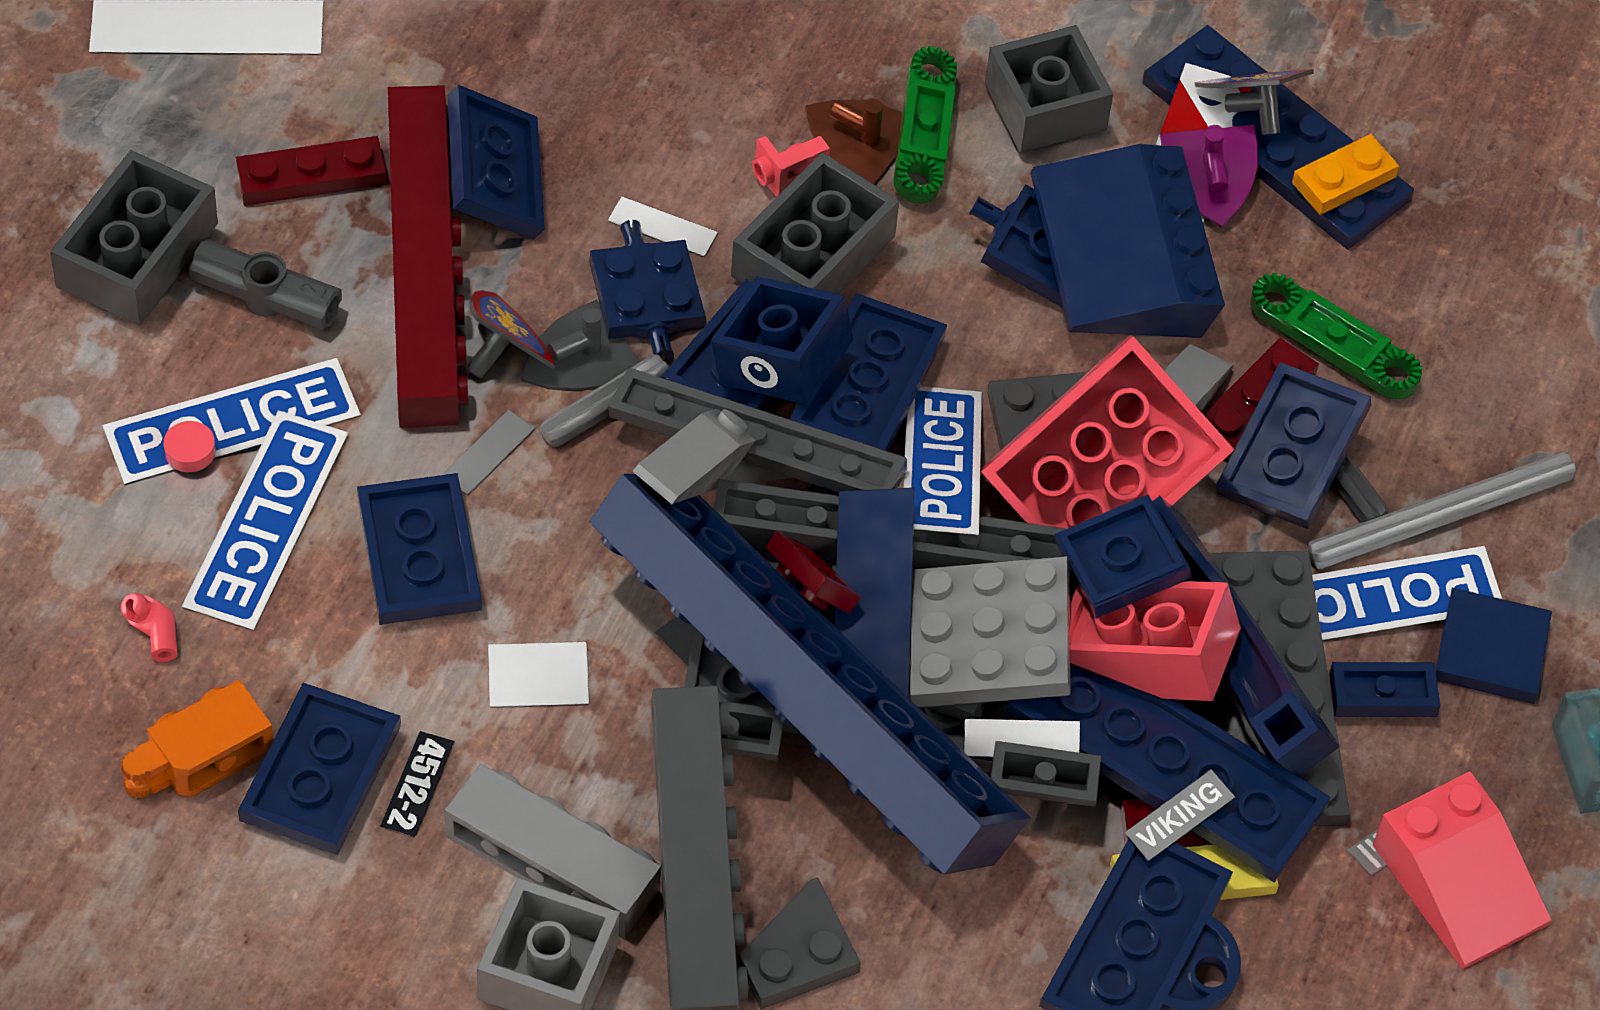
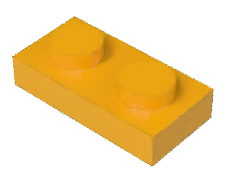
[1292,134,1399,215]

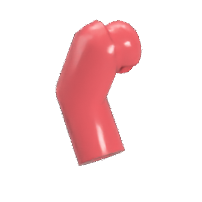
[120,593,177,662]

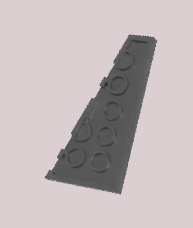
[1209,551,1350,826]

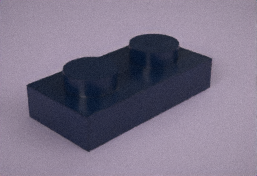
[1329,662,1441,717]

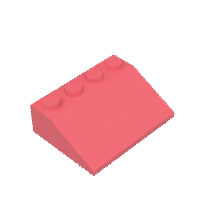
[980,336,1235,529]

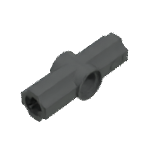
[189,239,342,329]

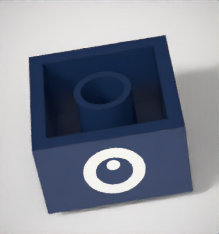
[711,276,853,405]

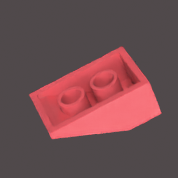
[1070,581,1241,701]
[1372,771,1551,970]

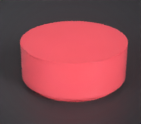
[164,421,216,472]

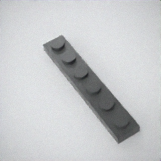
[608,367,907,493]

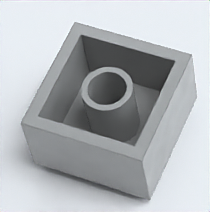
[477,878,620,1010]

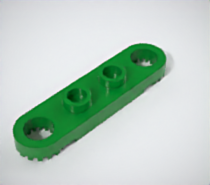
[893,46,958,204]
[1250,272,1422,399]

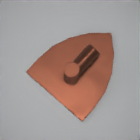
[805,98,902,185]

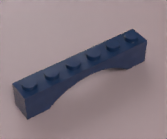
[1153,496,1340,777]

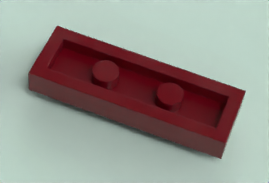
[235,136,387,206]
[1204,337,1319,463]

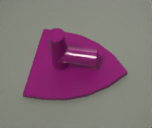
[1160,125,1258,228]

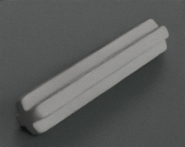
[541,354,669,447]

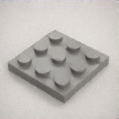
[910,556,1071,707]

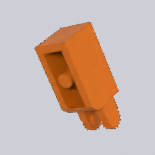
[121,679,274,799]

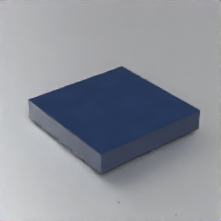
[1054,494,1192,619]
[1435,587,1552,704]

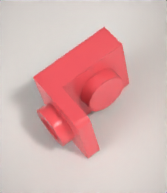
[752,136,830,197]

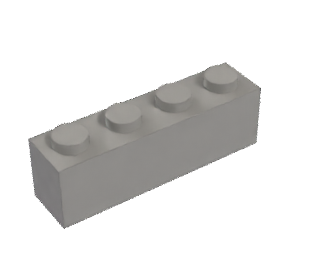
[444,763,661,940]

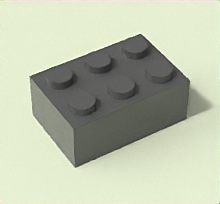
[50,150,218,326]
[731,152,899,294]

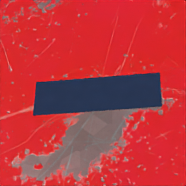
[834,487,915,698]

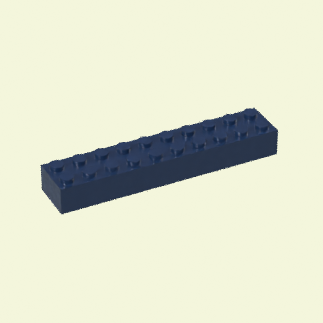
[589,474,1031,875]

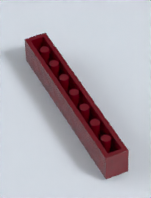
[388,85,468,428]

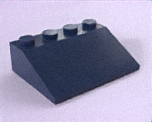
[1030,144,1225,338]

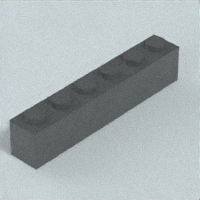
[651,685,748,1010]

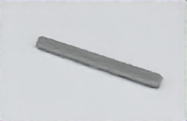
[1306,452,1576,569]

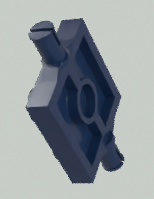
[969,184,1063,308]
[589,220,706,362]

